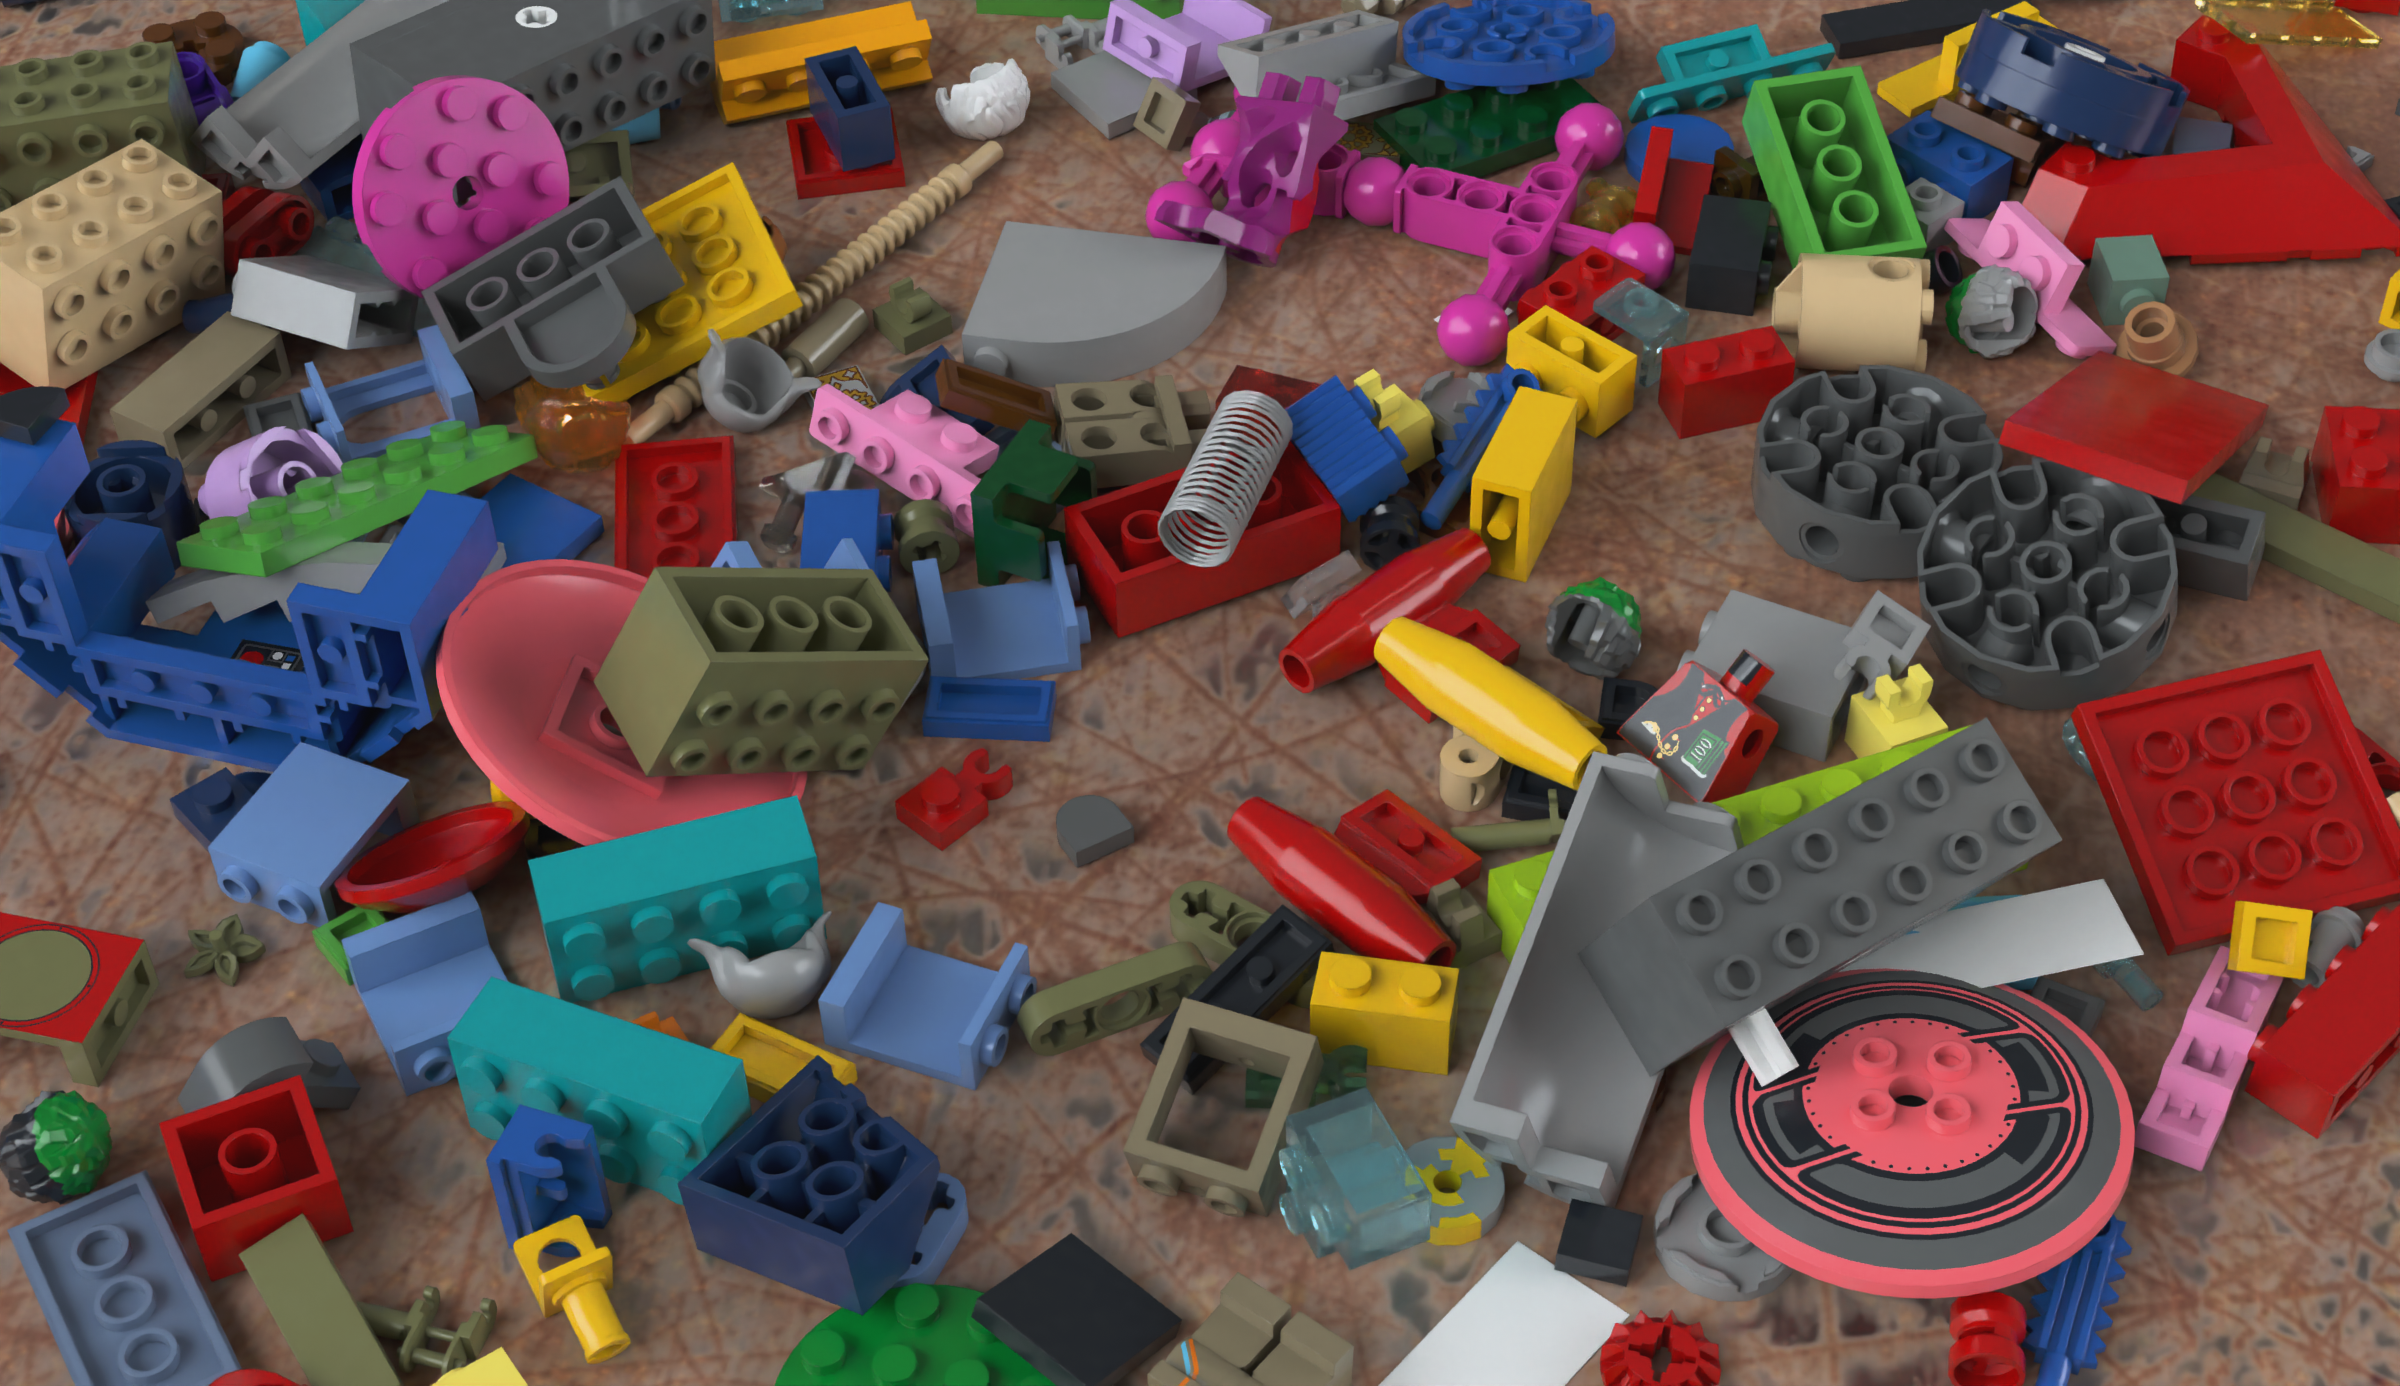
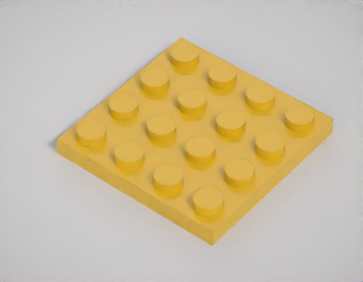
[582,162,804,414]

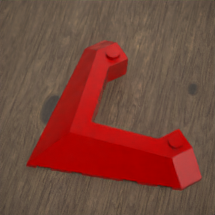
[2022,15,2400,265]

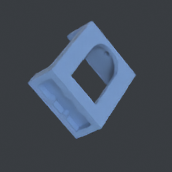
[300,325,481,463]

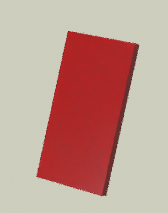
[1998,351,2269,505]

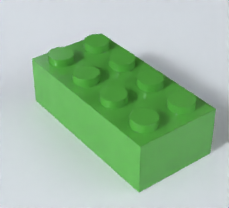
[1742,65,1927,269]

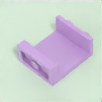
[1102,0,1272,92]

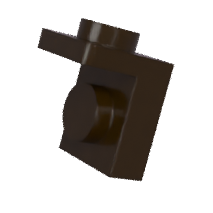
[1711,146,1769,202]

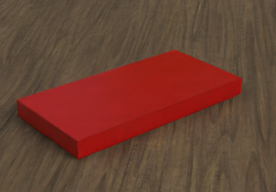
[614,435,738,578]

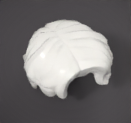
[935,58,1031,141]

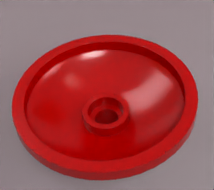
[334,801,530,913]

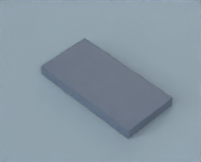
[7,1170,242,1386]

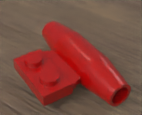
[1278,528,1521,724]
[1227,789,1483,967]

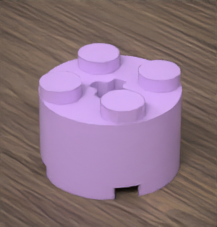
[198,426,343,519]

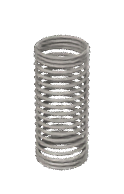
[1158,390,1293,568]

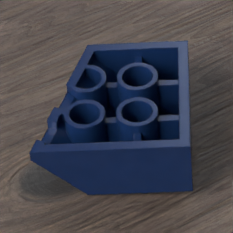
[677,1055,940,1315]

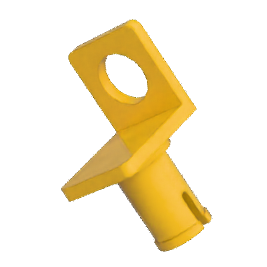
[513,1215,631,1364]

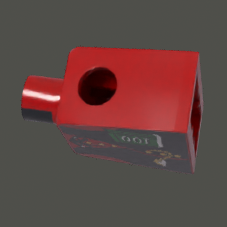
[1616,649,1778,803]

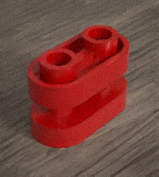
[222,186,315,278]

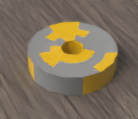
[1390,1137,1505,1245]

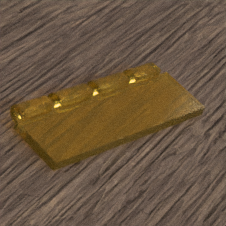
[2195,0,2383,49]

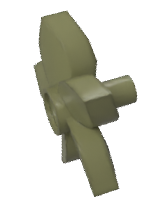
[184,914,266,987]

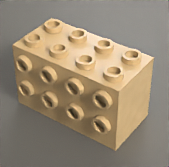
[0,139,225,389]

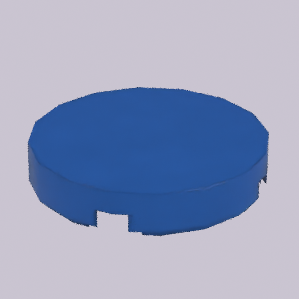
[1624,114,1734,189]

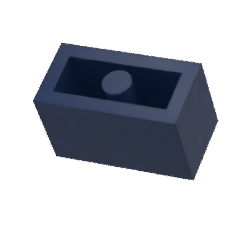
[804,46,895,172]

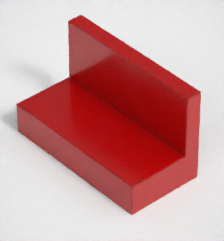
[1633,126,1714,256]

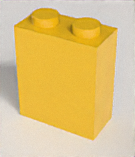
[1469,386,1578,583]

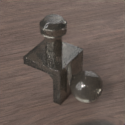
[759,452,877,553]

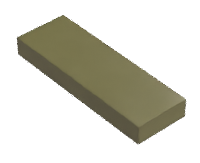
[238,1213,405,1386]

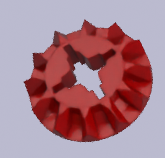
[1600,1309,1721,1386]

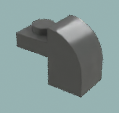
[178,1017,361,1114]

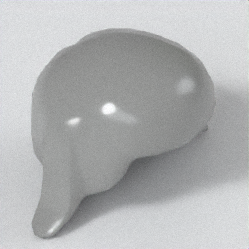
[697,328,822,433]
[687,911,832,1019]

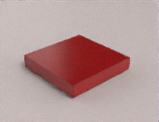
[786,108,906,200]

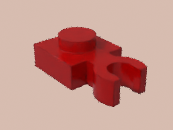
[895,748,1013,851]

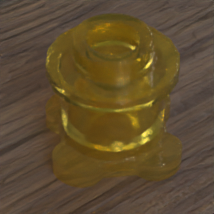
[1570,177,1637,234]

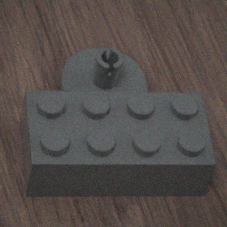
[421,176,685,402]

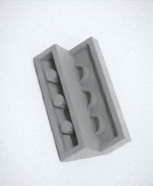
[1217,10,1436,120]

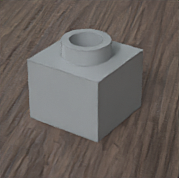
[1905,177,1965,252]

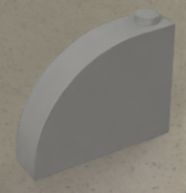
[962,221,1227,387]

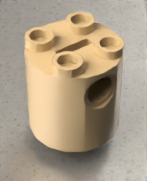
[1771,253,1934,373]

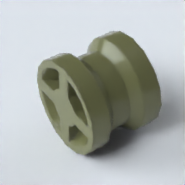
[893,499,960,574]

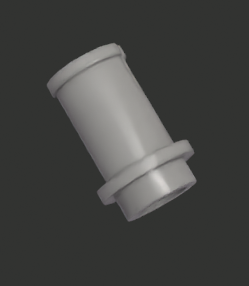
[2291,906,2365,988]

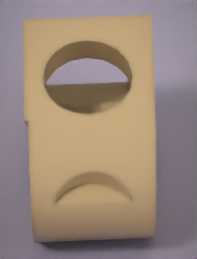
[1439,726,1514,812]

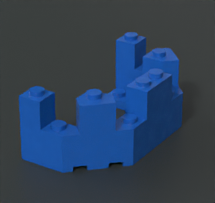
[0,419,498,772]

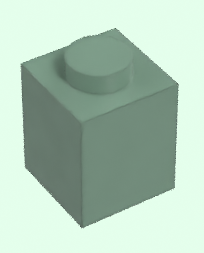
[2087,235,2170,326]

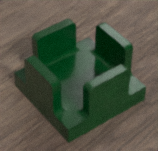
[970,419,1097,587]

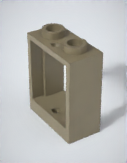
[1123,997,1324,1217]

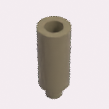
[781,298,869,378]

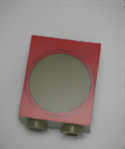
[0,912,159,1087]

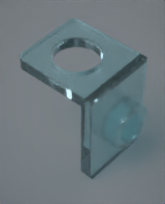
[1593,278,1689,388]

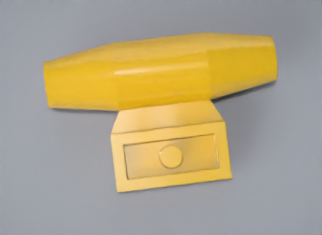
[1374,616,1607,791]

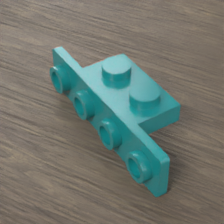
[1627,24,1836,123]

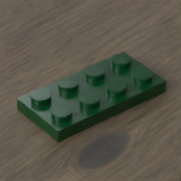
[1373,78,1601,178]

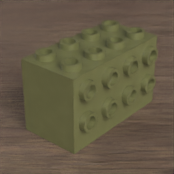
[0,41,206,212]
[593,567,929,777]

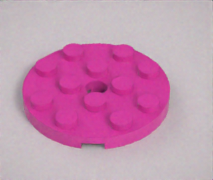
[352,75,569,299]

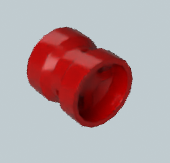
[1948,1291,2026,1386]

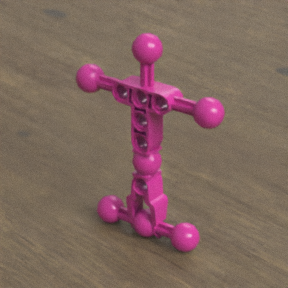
[1145,87,1676,366]

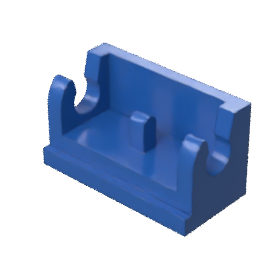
[486,1104,613,1257]

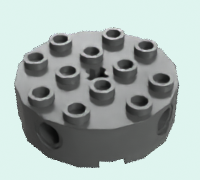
[1751,365,2004,582]
[1917,457,2178,711]

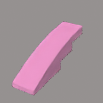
[2134,946,2285,1172]

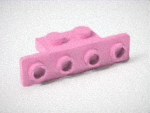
[1944,201,2117,359]
[809,384,1000,539]

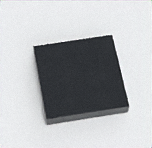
[971,1233,1182,1386]

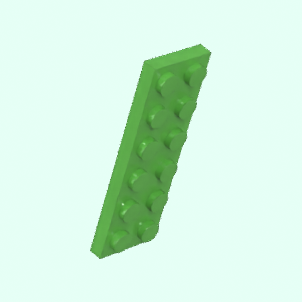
[176,421,538,578]

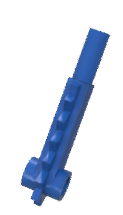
[1420,363,1543,530]
[2022,1214,2132,1386]

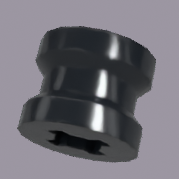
[1360,496,1420,571]

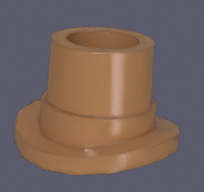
[2116,301,2199,377]

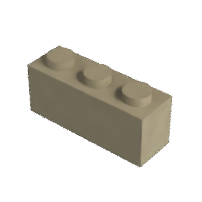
[109,311,292,470]

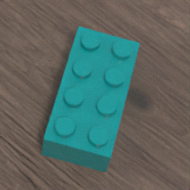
[528,795,827,1003]
[447,976,752,1205]

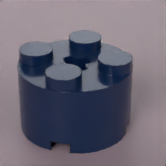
[64,440,196,570]

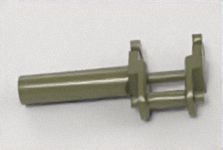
[1451,789,1566,852]
[356,1286,497,1376]

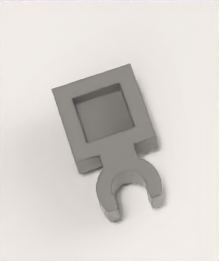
[1834,590,1931,700]

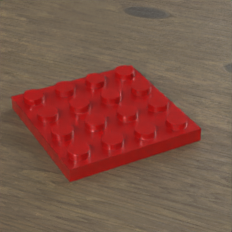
[2070,649,2400,956]

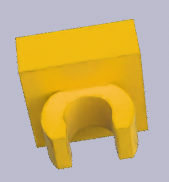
[2227,901,2313,980]

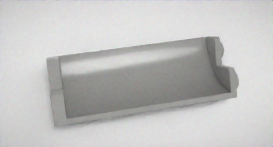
[190,0,449,190]
[1449,751,1744,1208]

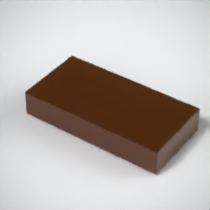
[935,358,1057,436]

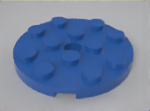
[1402,0,1615,94]

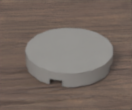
[1653,1173,1793,1301]

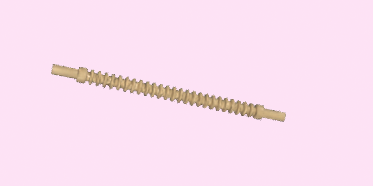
[617,140,1004,445]

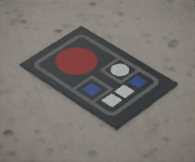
[230,639,304,672]

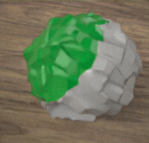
[1945,264,2038,359]

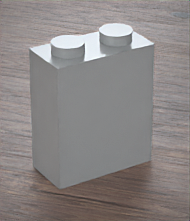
[231,255,419,350]
[1677,589,1868,762]

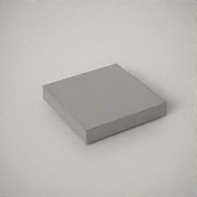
[1051,51,1197,139]

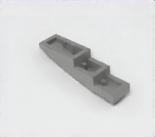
[145,542,393,624]

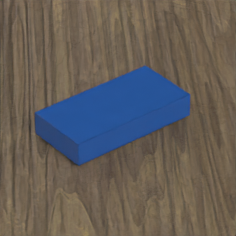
[922,676,1057,742]

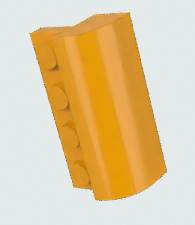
[710,1,933,125]

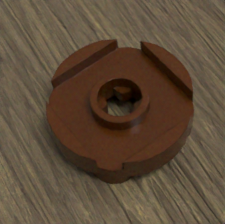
[142,11,246,86]

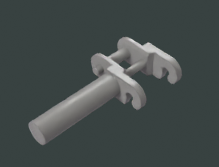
[1035,15,1108,69]

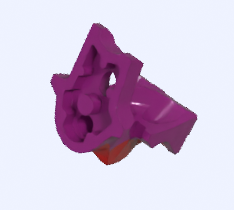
[1154,72,1349,268]

